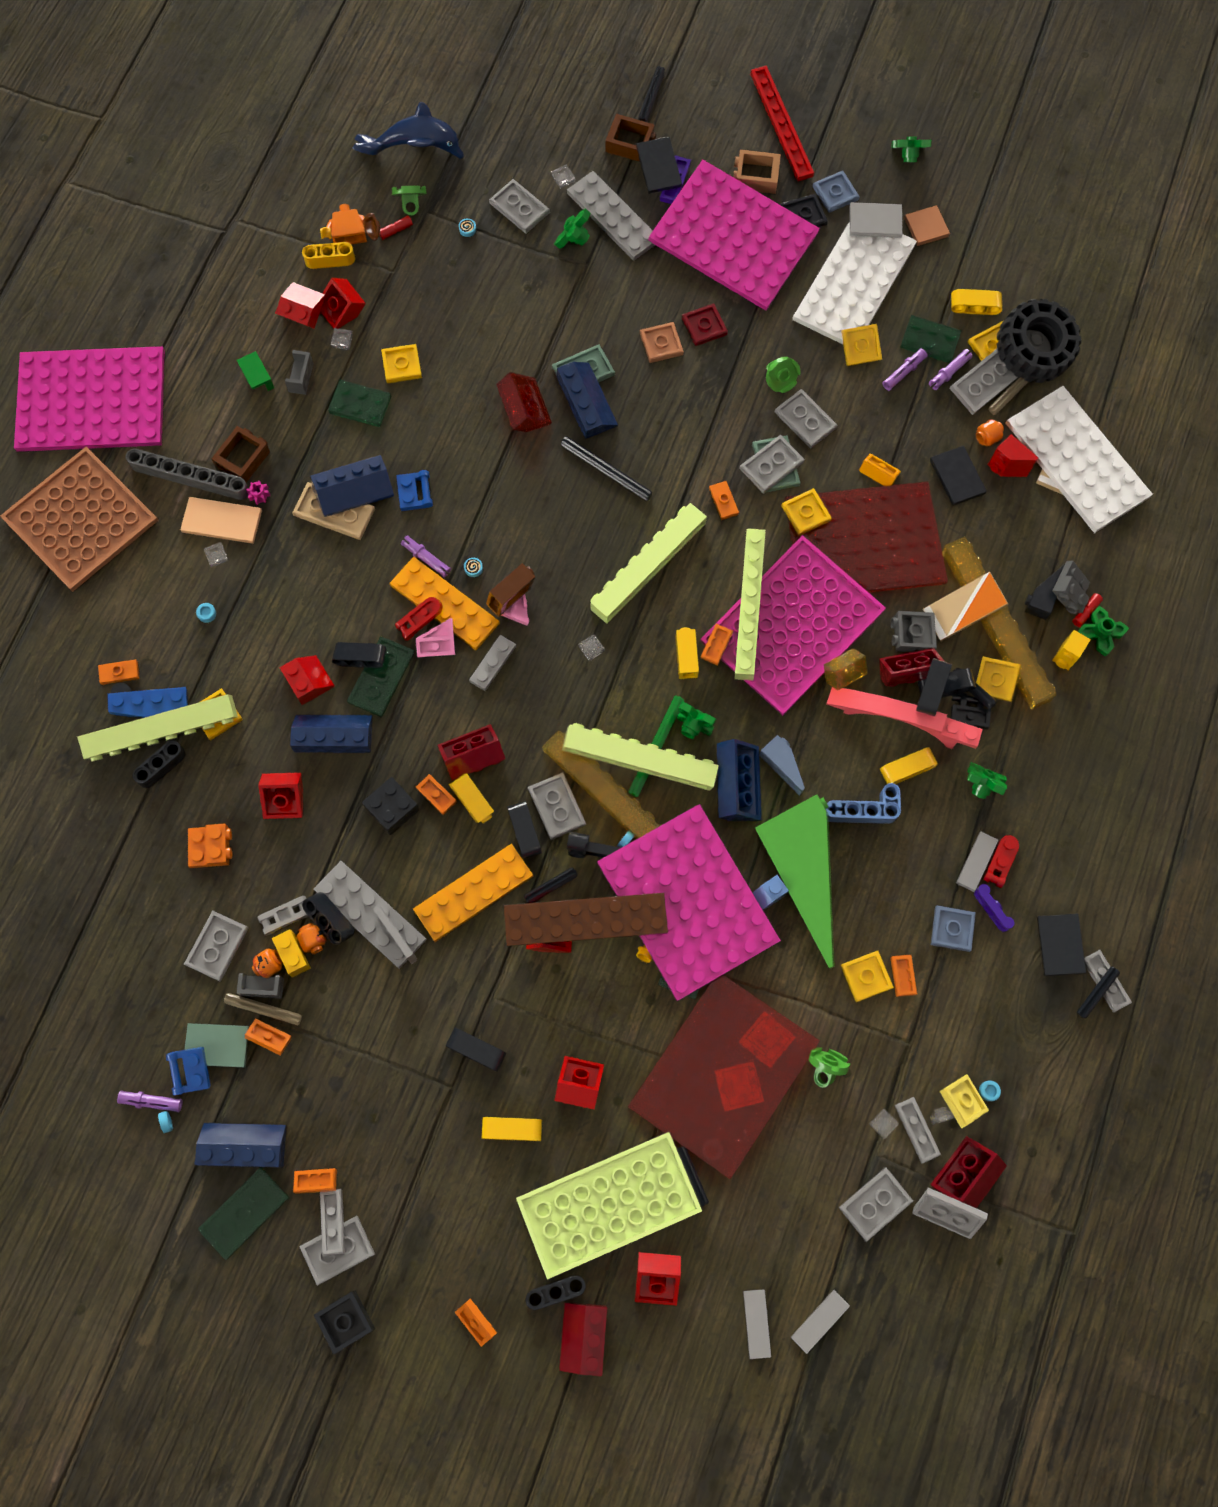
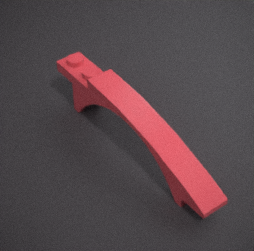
[826,686,983,749]

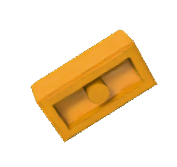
[859,454,901,488]

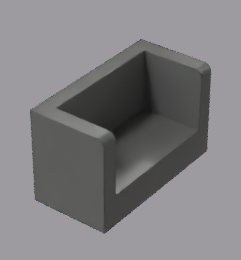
[285,350,314,395]
[237,973,284,999]

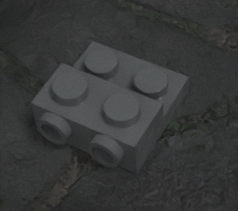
[1052,561,1090,614]
[891,611,937,652]

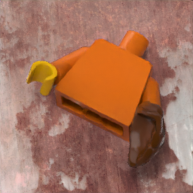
[320,204,381,244]

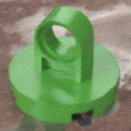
[392,186,427,216]
[766,357,800,393]
[809,1047,850,1088]

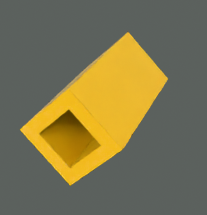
[676,628,699,679]
[449,773,494,823]

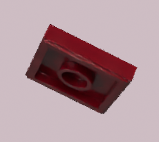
[682,303,728,346]

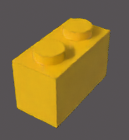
[1052,630,1091,670]
[272,929,311,977]

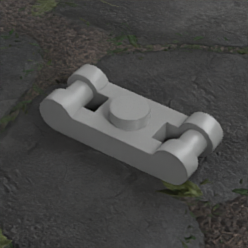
[257,896,309,936]

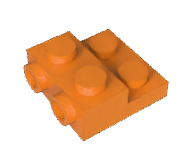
[188,824,232,868]

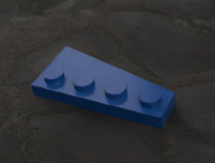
[108,687,188,718]

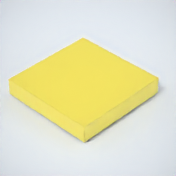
[940,1075,989,1128]

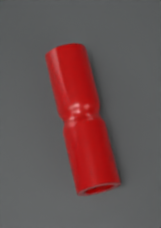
[379,216,413,240]
[1072,593,1103,627]

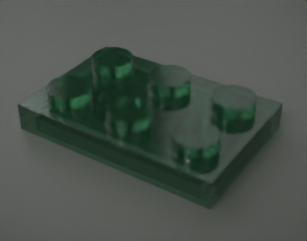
[900,315,961,363]
[328,380,391,427]

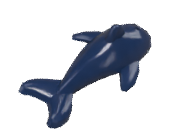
[352,102,464,159]

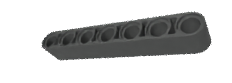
[126,449,249,500]

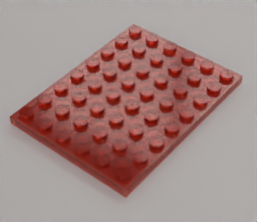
[785,481,948,593]
[628,975,820,1179]

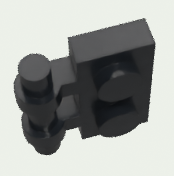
[950,693,991,729]

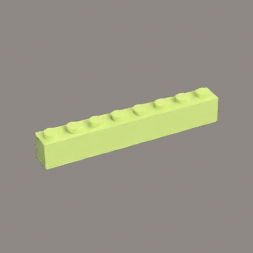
[590,503,707,624]
[735,529,766,681]
[78,694,238,762]
[562,723,719,791]

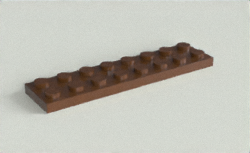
[504,893,668,946]

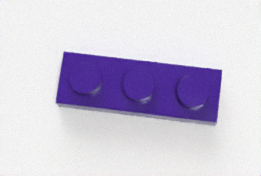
[660,156,691,204]

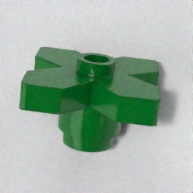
[891,136,932,162]
[554,208,591,249]
[1078,606,1129,656]
[677,701,716,739]
[967,762,1007,799]

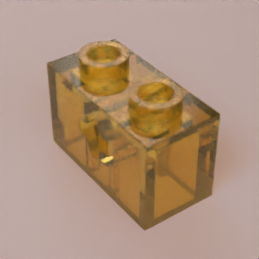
[824,648,867,690]

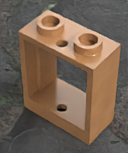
[733,150,781,194]

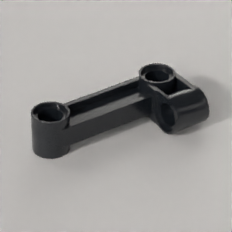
[567,832,620,858]

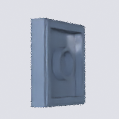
[813,171,859,213]
[931,906,976,952]

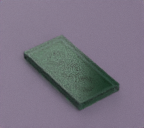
[347,636,415,718]
[198,1167,290,1260]

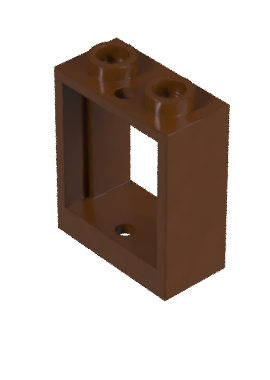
[605,114,656,162]
[211,426,270,483]
[486,563,535,617]

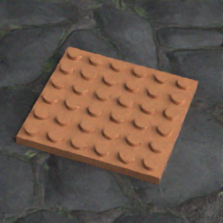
[0,447,159,592]

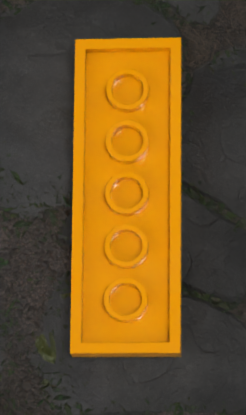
[390,557,500,650]
[413,843,534,942]

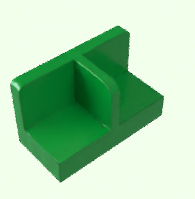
[237,351,274,391]

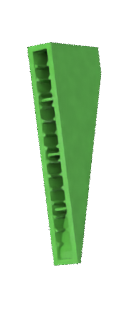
[755,795,835,969]

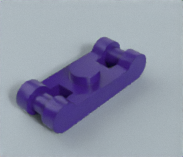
[974,884,1015,932]

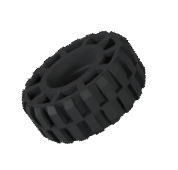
[996,299,1081,383]

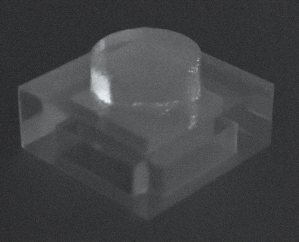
[551,165,575,188]
[331,328,353,350]
[204,542,229,567]
[579,634,605,661]
[930,1107,955,1125]
[869,1109,899,1139]

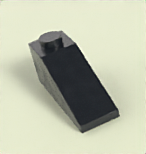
[1024,564,1065,620]

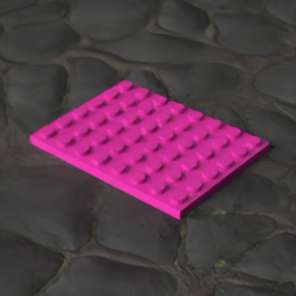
[648,160,820,310]
[14,346,165,452]
[700,535,886,716]
[597,804,781,1001]

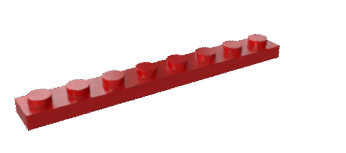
[750,65,814,182]

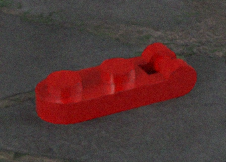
[395,597,443,641]
[983,835,1019,888]

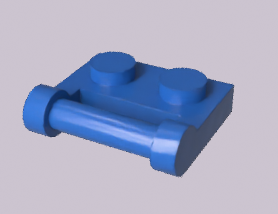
[396,470,433,511]
[165,1047,211,1095]

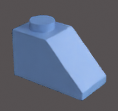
[753,875,789,911]

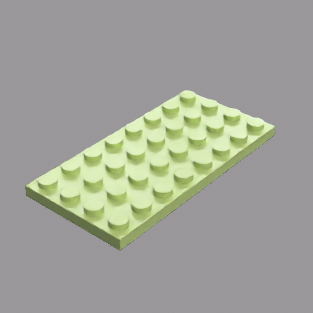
[516,1132,702,1279]

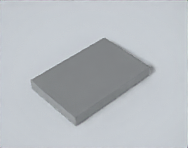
[489,179,550,234]
[849,202,902,238]
[775,389,838,449]
[739,435,805,494]
[528,772,586,840]
[373,905,417,964]
[184,910,249,982]
[838,1167,913,1242]
[912,1188,988,1239]
[299,1216,375,1286]

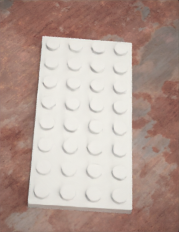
[793,222,917,344]
[1006,386,1153,533]

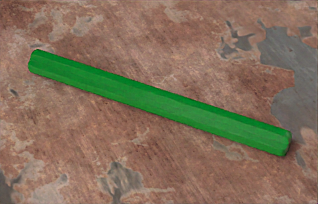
[628,695,684,797]

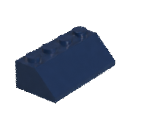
[556,362,618,439]
[310,455,394,517]
[290,715,373,753]
[717,739,761,821]
[195,1123,287,1168]

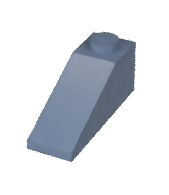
[759,735,805,796]

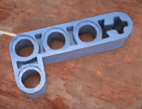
[826,783,901,824]

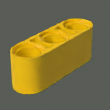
[302,242,355,269]
[951,289,1002,315]
[880,747,938,784]
[481,1117,542,1141]

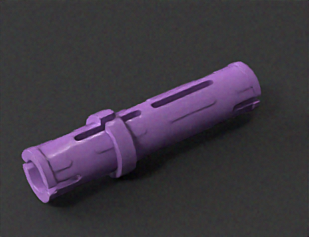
[882,348,927,391]
[929,349,972,390]
[401,535,451,578]
[117,1090,182,1112]

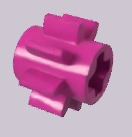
[246,480,270,505]

